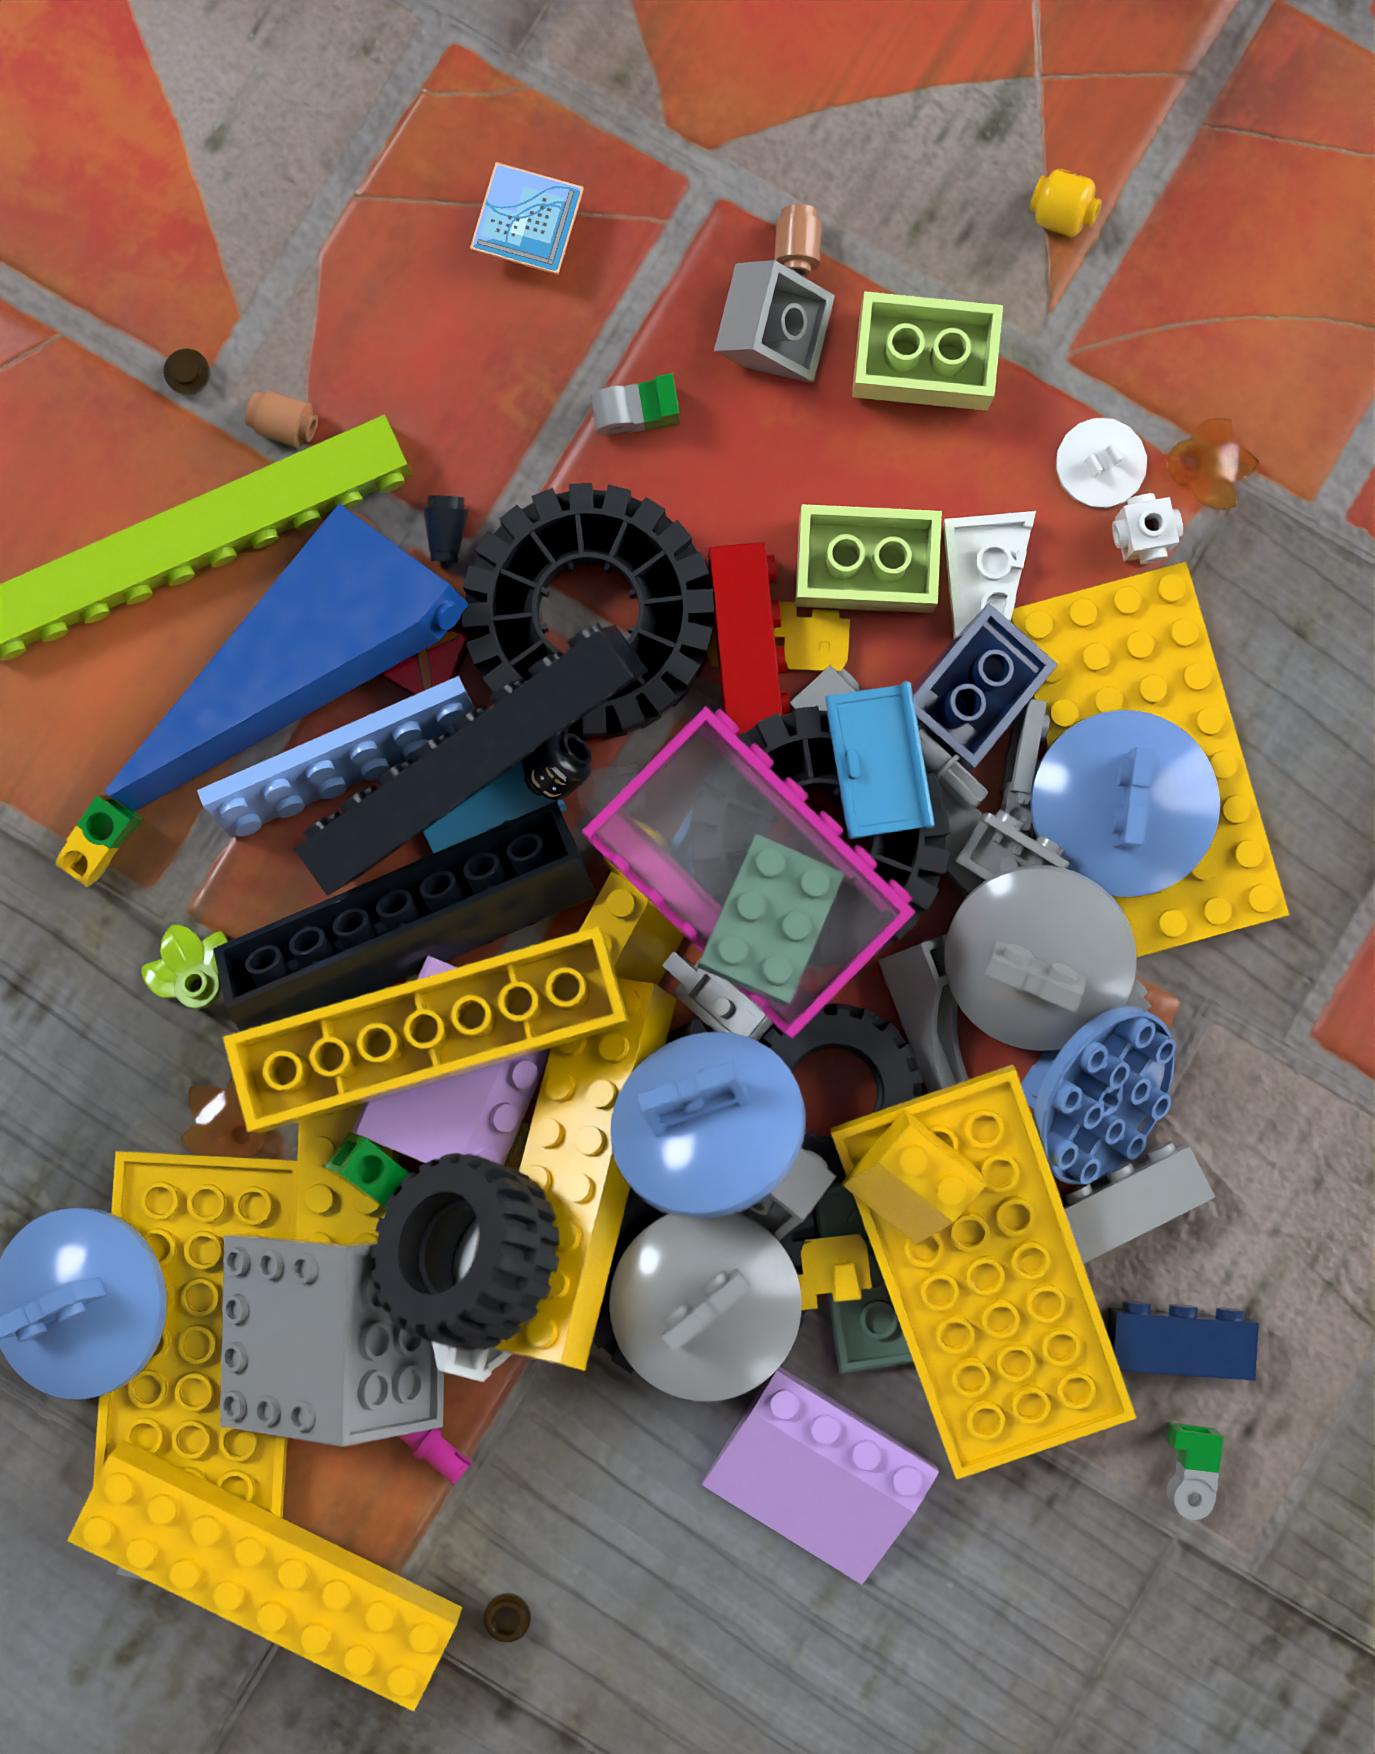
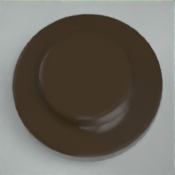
[163,349,210,395]
[484,1593,531,1642]

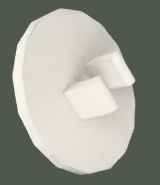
[1056,418,1147,509]

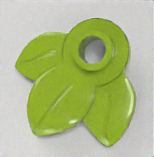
[141,924,228,1010]

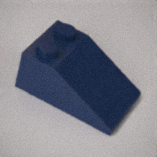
[911,603,1058,771]

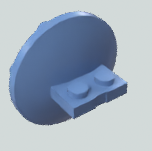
[1030,710,1220,898]
[1021,1006,1176,1185]
[610,1032,805,1219]
[0,1207,167,1400]

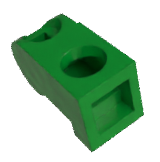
[324,1132,409,1211]

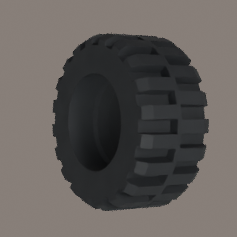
[759,1003,924,1184]
[371,1153,560,1351]

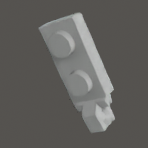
[1000,699,1050,831]
[662,951,773,1041]

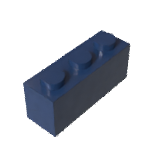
[1107,1301,1259,1381]

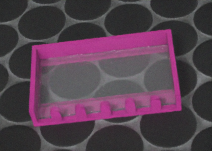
[582,707,915,1038]

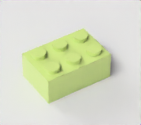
[852,291,1003,411]
[795,504,942,613]

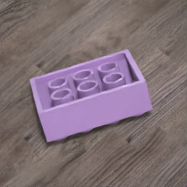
[352,956,551,1165]
[702,1366,939,1585]

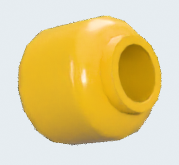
[1030,169,1102,237]

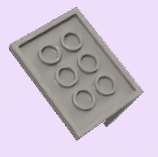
[220,1234,444,1446]

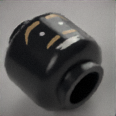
[522,732,592,801]

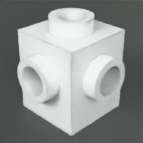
[1112,493,1183,564]

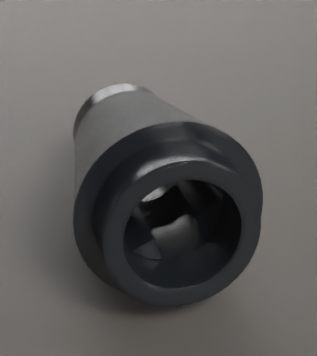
[423,495,469,562]

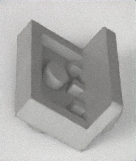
[954,810,1069,881]

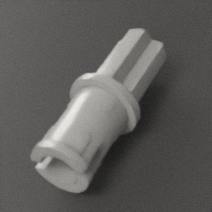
[919,728,988,810]

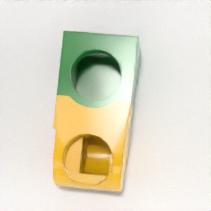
[56,795,144,887]

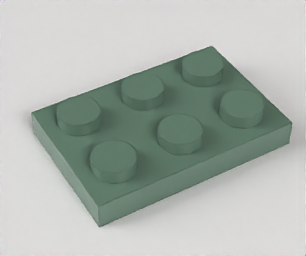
[697,834,845,1007]

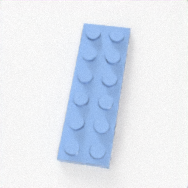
[197,676,475,838]

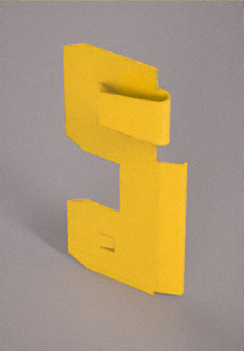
[708,602,850,671]
[797,1234,872,1310]

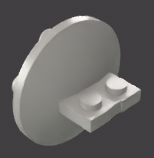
[944,865,1137,1051]
[609,1212,802,1401]

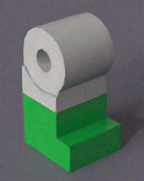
[591,373,680,434]
[1166,1422,1224,1520]

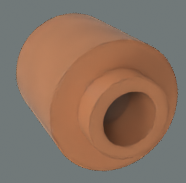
[774,204,822,277]
[245,390,318,448]

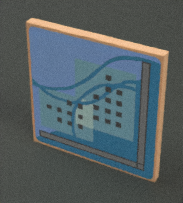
[470,162,584,275]

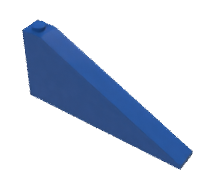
[104,504,469,811]

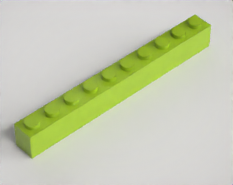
[0,414,412,661]

